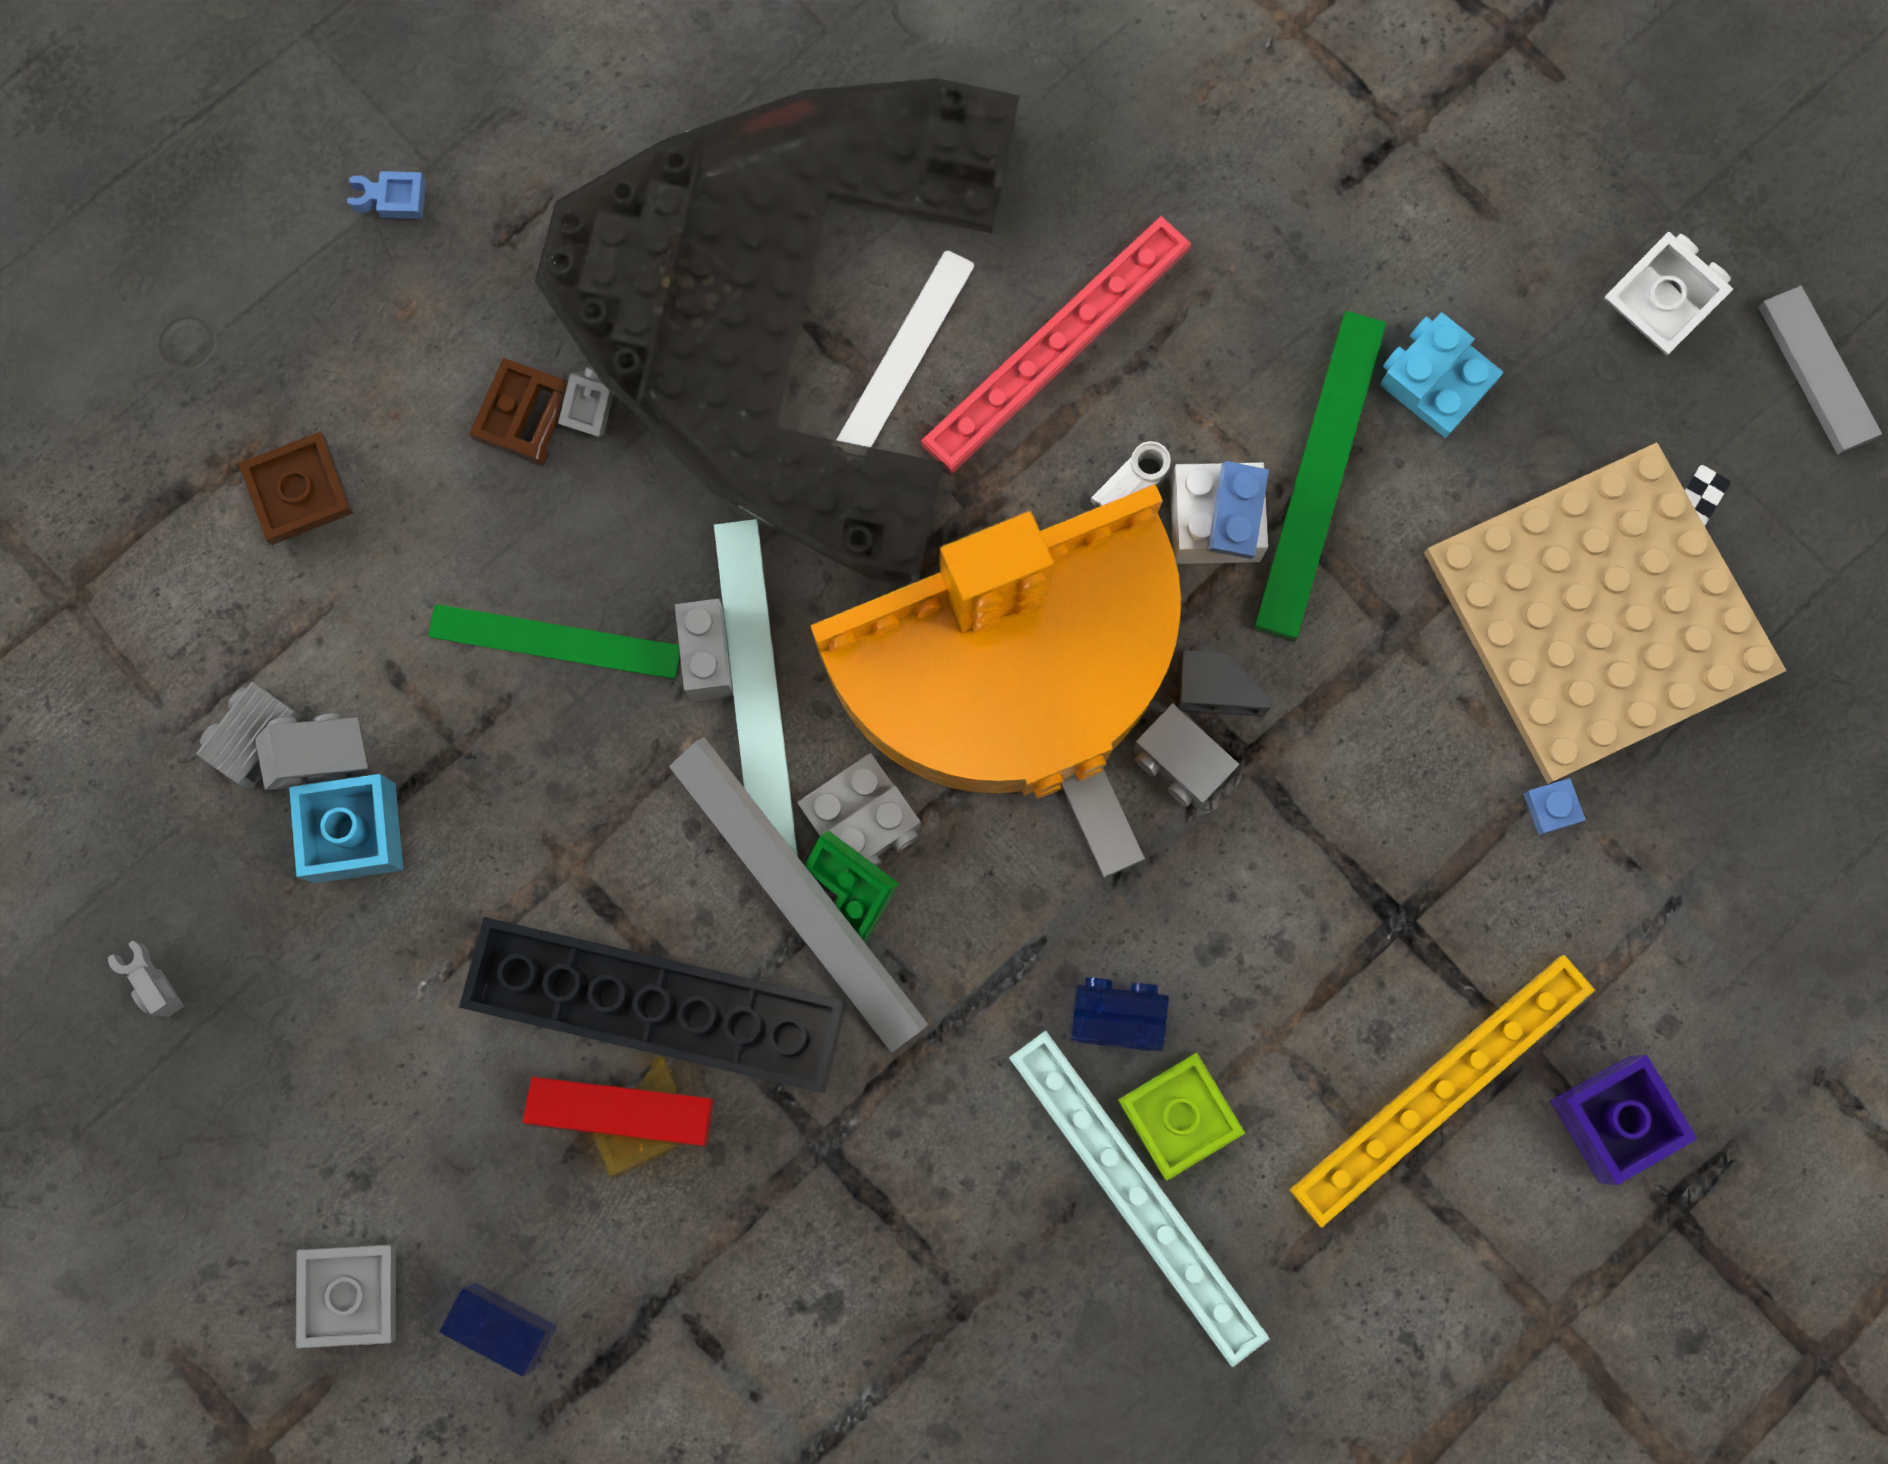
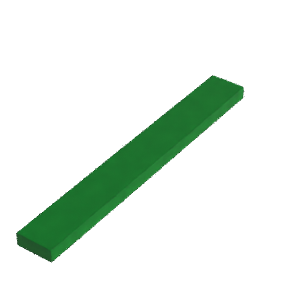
[1253,310,1387,642]

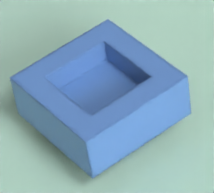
[1523,778,1586,836]

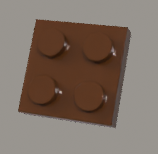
[238,432,354,545]

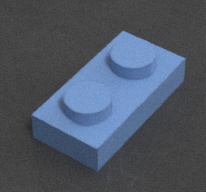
[1207,461,1269,559]

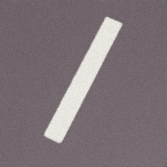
[830,250,974,467]

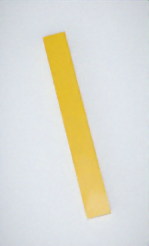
[1289,955,1595,1228]

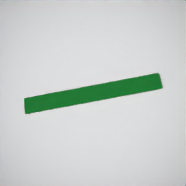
[428,604,680,679]

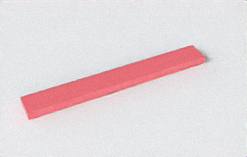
[921,216,1191,474]

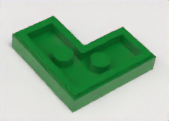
[805,830,900,944]

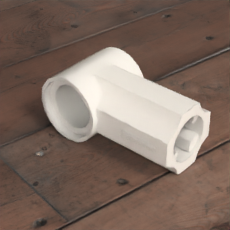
[1091,441,1171,508]

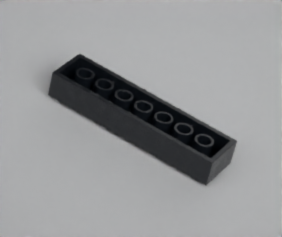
[459,917,847,1093]

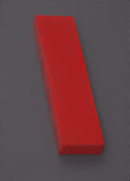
[522,1077,715,1148]

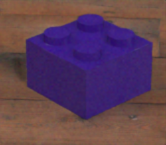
[1550,1055,1697,1185]

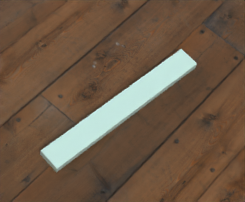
[714,519,799,858]
[1009,1031,1270,1367]

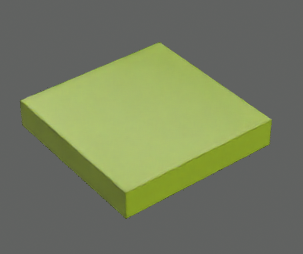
[1118,1053,1245,1181]

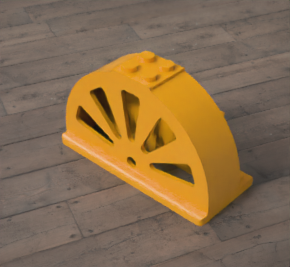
[810,484,1181,799]

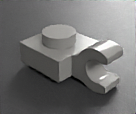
[108,941,184,1017]

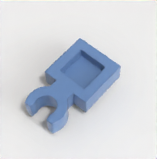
[347,171,426,219]

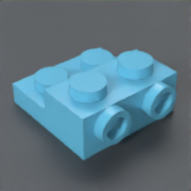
[1380,312,1504,439]

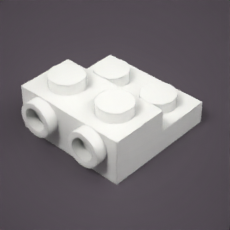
[1604,231,1733,356]

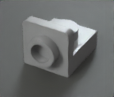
[558,366,622,437]

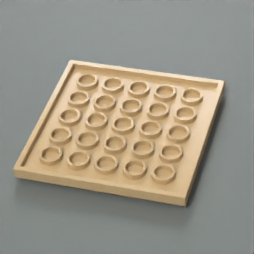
[1424,443,1786,784]

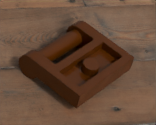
[470,358,568,466]

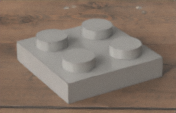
[296,1244,396,1348]

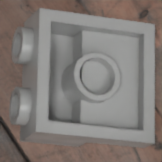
[797,753,921,866]

